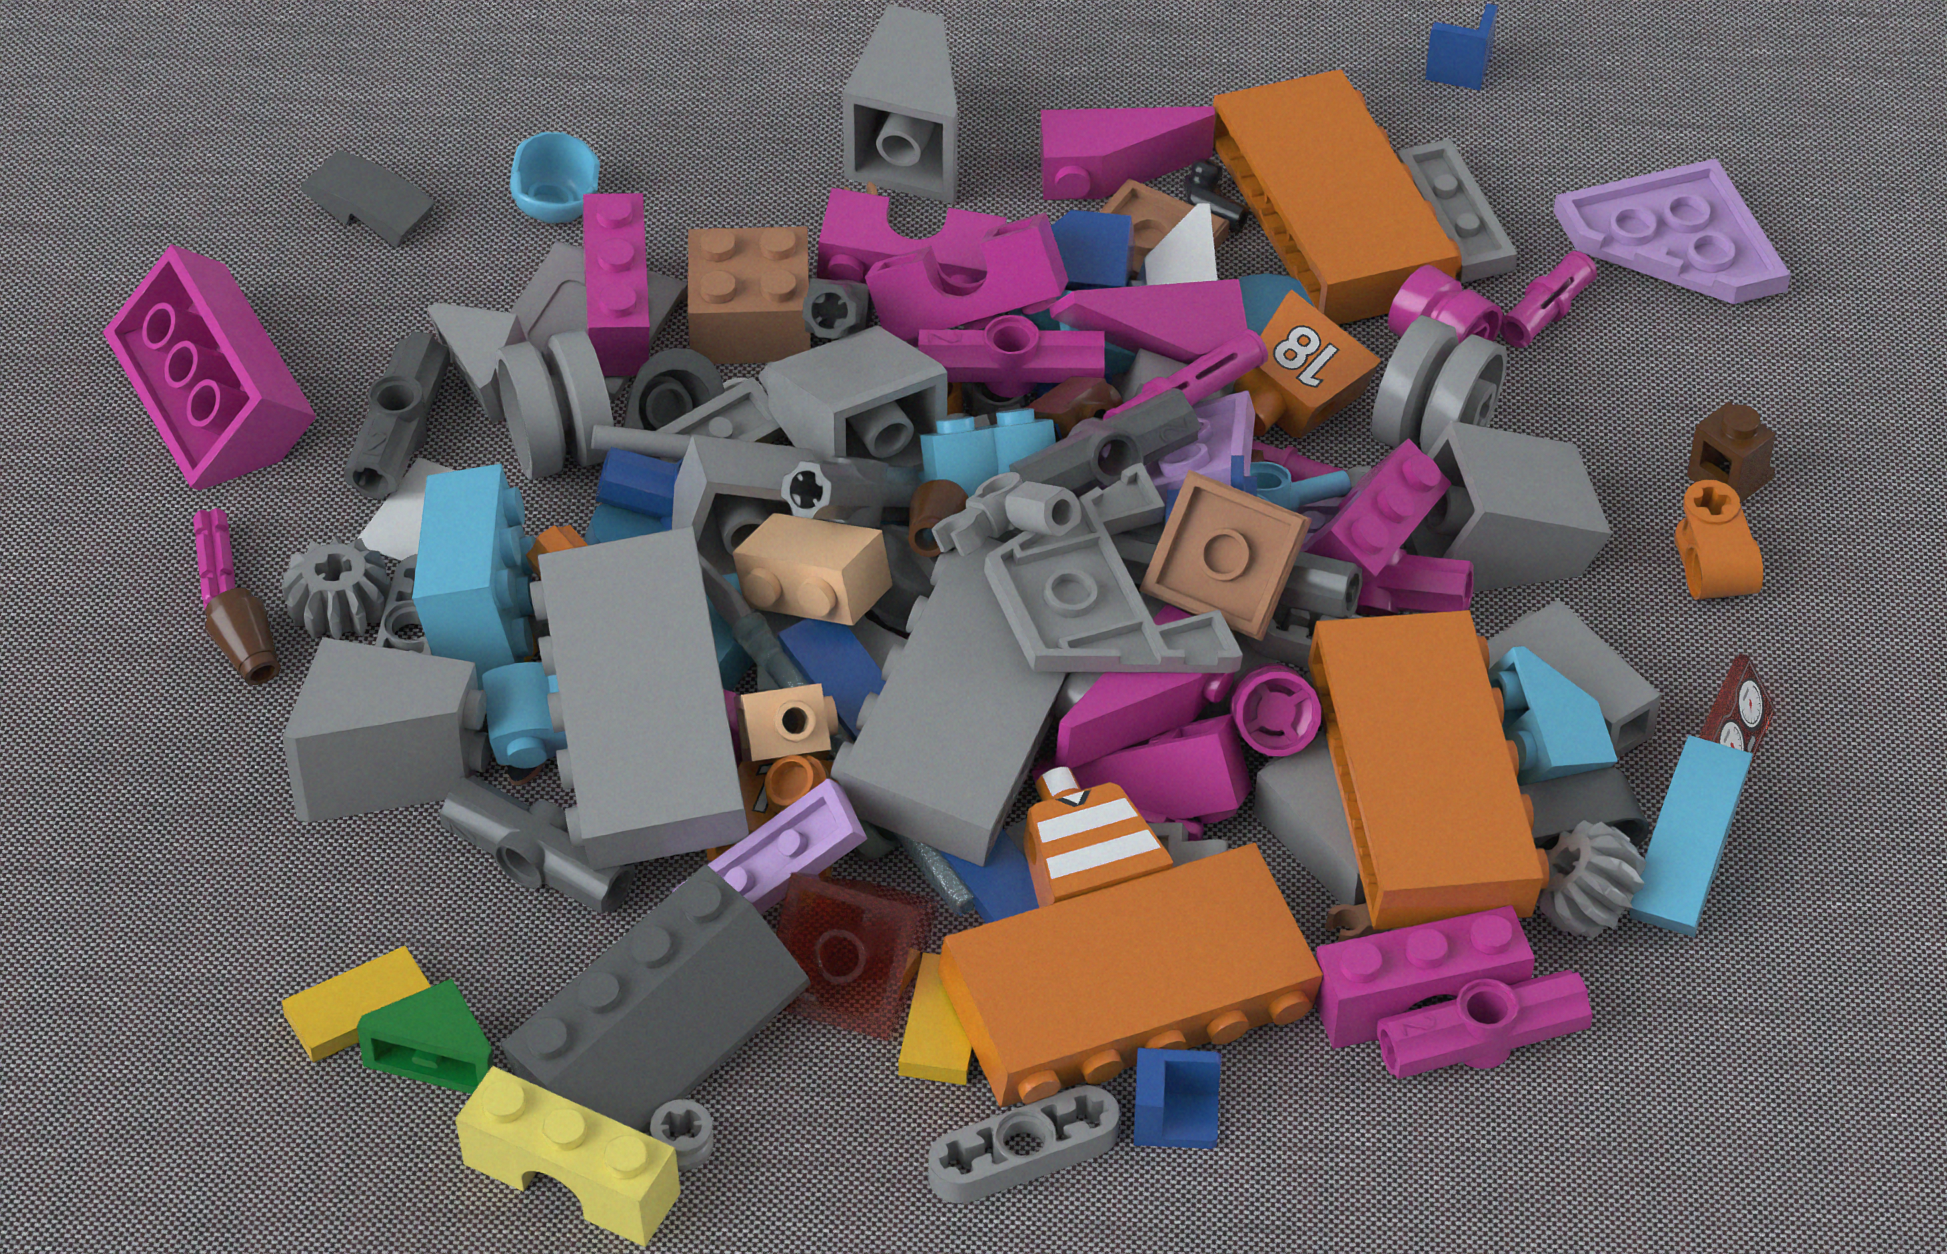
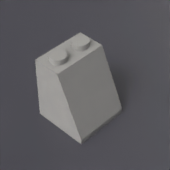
[842,4,958,204]
[767,325,947,473]
[1404,421,1612,592]
[282,637,492,822]

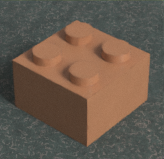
[688,226,811,364]

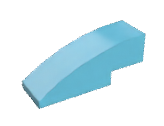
[1629,735,1753,937]

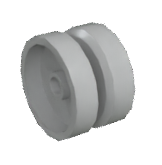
[1371,315,1508,455]
[496,328,614,480]

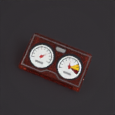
[1698,653,1774,772]

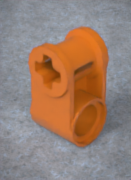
[1674,480,1763,600]

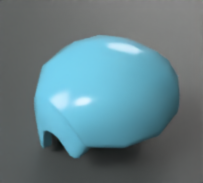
[510,132,600,223]

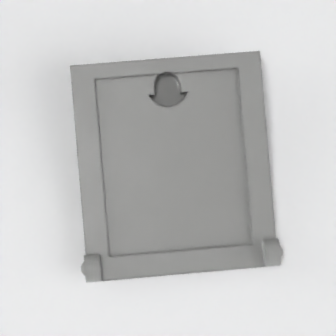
[509,241,688,401]

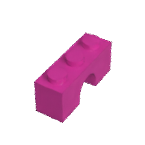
[816,188,1007,284]
[583,193,650,376]
[865,212,1069,347]
[1300,438,1452,587]
[1315,905,1535,1049]

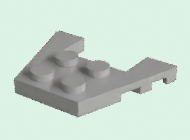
[984,462,1243,673]

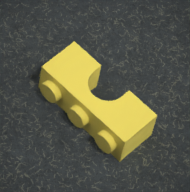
[455,1066,681,1247]

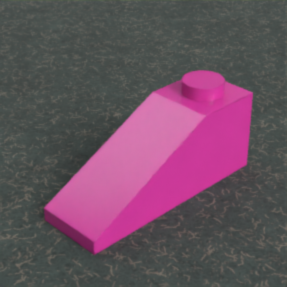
[1040,106,1215,200]
[1049,279,1248,365]
[1055,603,1235,769]
[1031,714,1252,824]

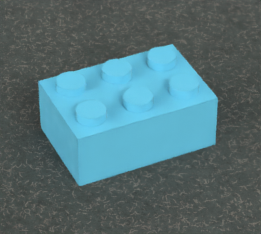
[412,464,536,690]

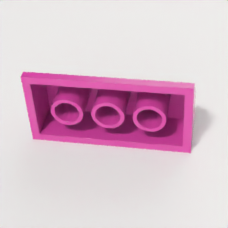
[103,244,317,490]

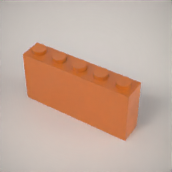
[1213,69,1462,325]
[1308,610,1549,930]
[938,843,1323,1108]

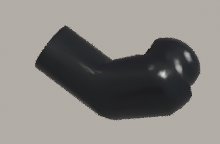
[1183,158,1249,233]

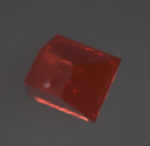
[776,872,939,1041]

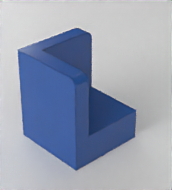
[1425,3,1498,91]
[1133,1048,1221,1149]

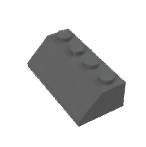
[501,864,811,1134]

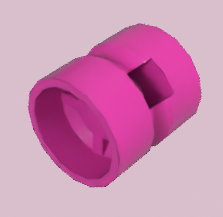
[1388,264,1503,344]
[1229,663,1321,756]

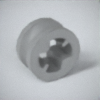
[650,1099,714,1171]

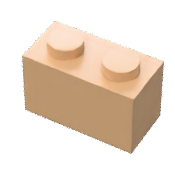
[733,513,893,626]

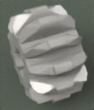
[282,535,391,640]
[1537,820,1647,939]

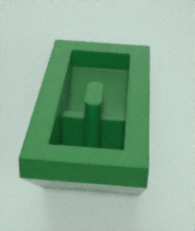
[357,978,494,1094]

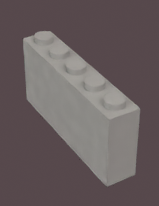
[530,526,749,871]
[830,537,1072,867]

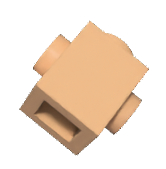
[733,683,838,762]

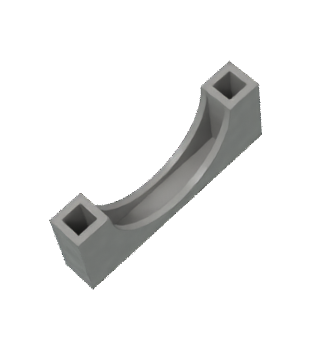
[1254,599,1661,906]

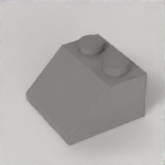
[672,434,819,575]

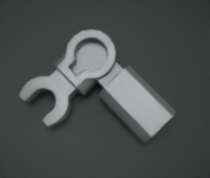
[931,472,1081,557]

